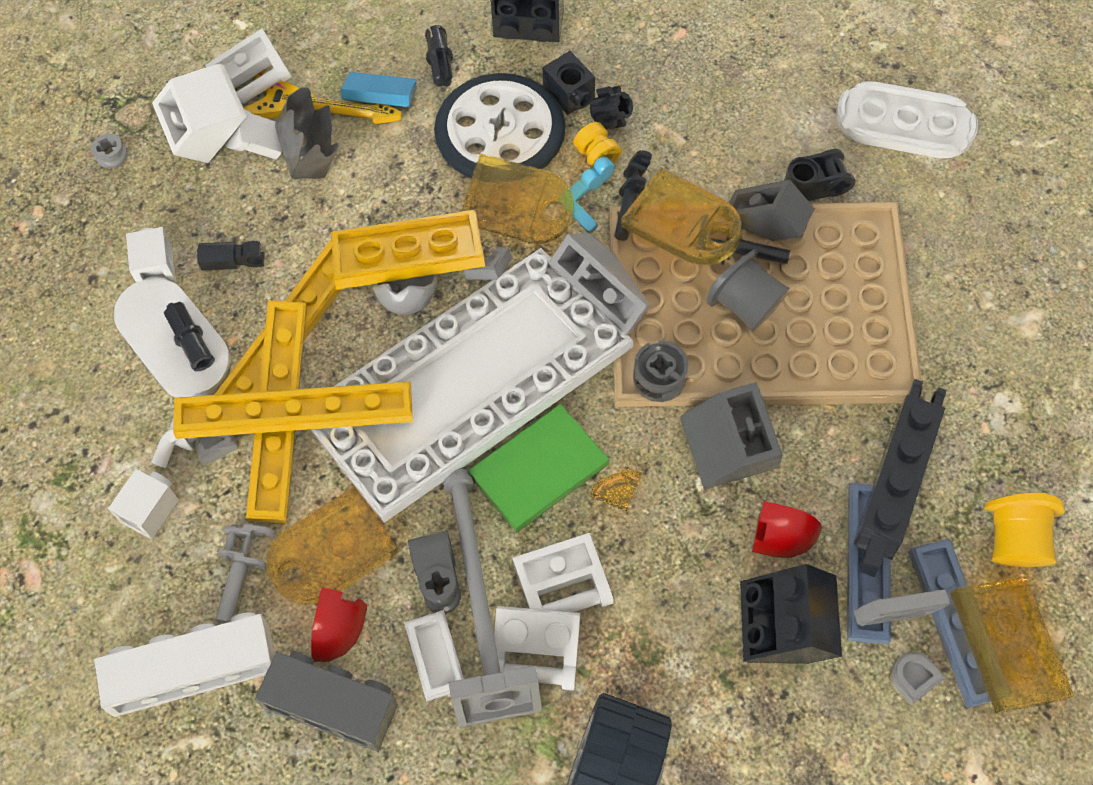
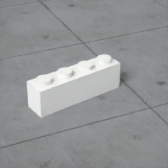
[94,612,275,717]

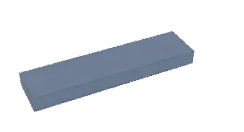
[847,483,891,645]
[908,539,1010,708]

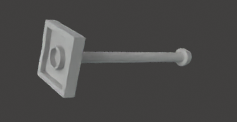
[443,469,542,728]

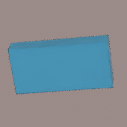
[341,72,417,107]

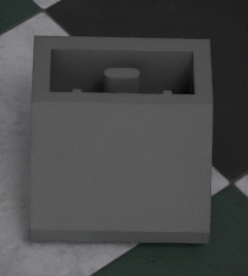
[680,382,783,490]

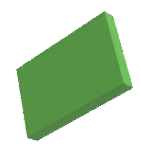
[468,404,609,533]

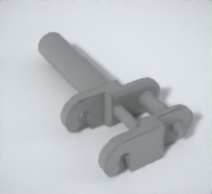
[215,523,276,624]

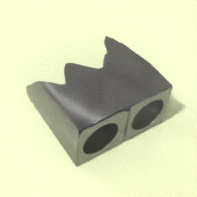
[275,87,339,179]

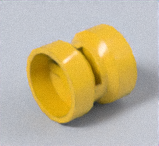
[573,122,622,168]

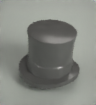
[706,249,790,332]

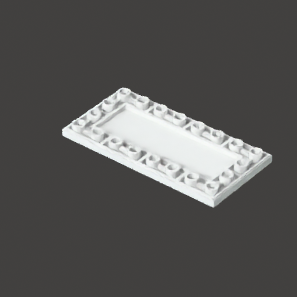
[310,248,633,523]

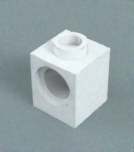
[126,227,176,283]

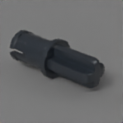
[425,25,453,87]
[164,301,215,372]

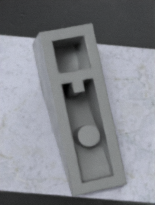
[548,233,650,335]

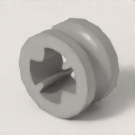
[91,134,128,168]

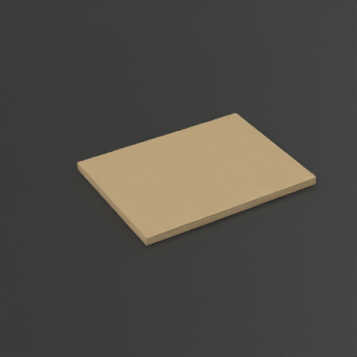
[609,202,924,407]

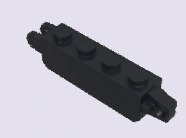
[853,379,947,577]

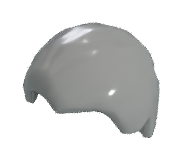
[373,274,438,316]

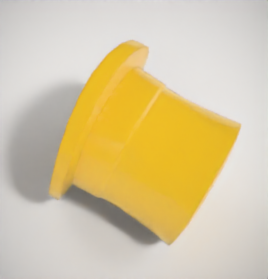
[983,493,1065,567]

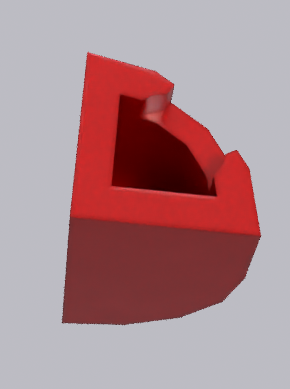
[752,501,822,558]
[311,587,368,662]

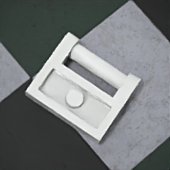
[205,29,292,107]
[513,533,614,612]
[494,606,581,690]

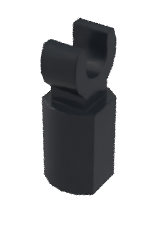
[197,241,265,271]

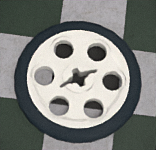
[434,73,566,184]

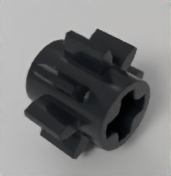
[590,85,633,129]

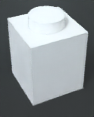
[108,469,179,539]

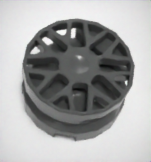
[633,340,688,402]

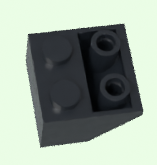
[490,0,564,42]
[740,564,842,664]

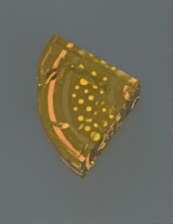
[590,470,642,511]

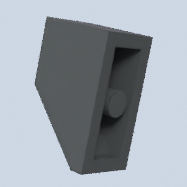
[721,180,815,241]

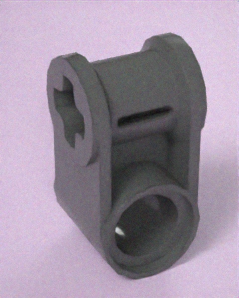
[408,530,461,614]

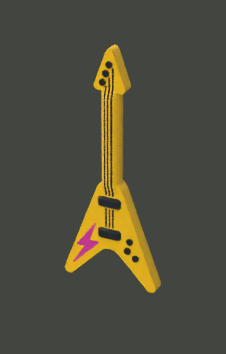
[243,71,402,124]

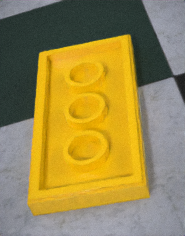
[331,210,485,290]

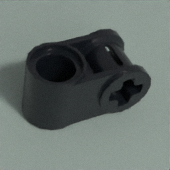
[784,149,856,201]

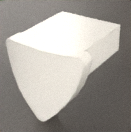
[225,110,282,159]

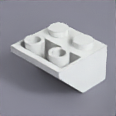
[152,64,247,163]

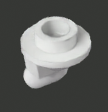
[151,417,198,468]

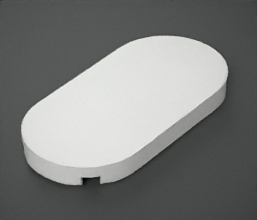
[836,81,978,158]
[114,278,231,398]

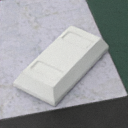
[404,610,464,702]

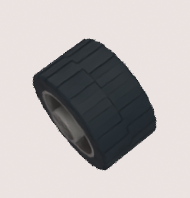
[567,693,672,785]

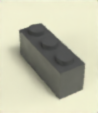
[255,651,398,752]

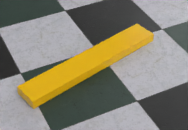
[214,240,342,395]
[246,300,307,524]
[173,381,413,439]

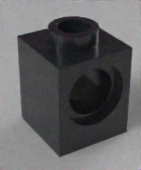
[542,51,595,115]

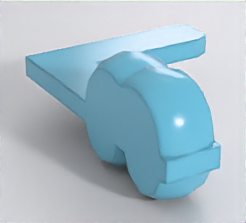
[558,156,615,233]

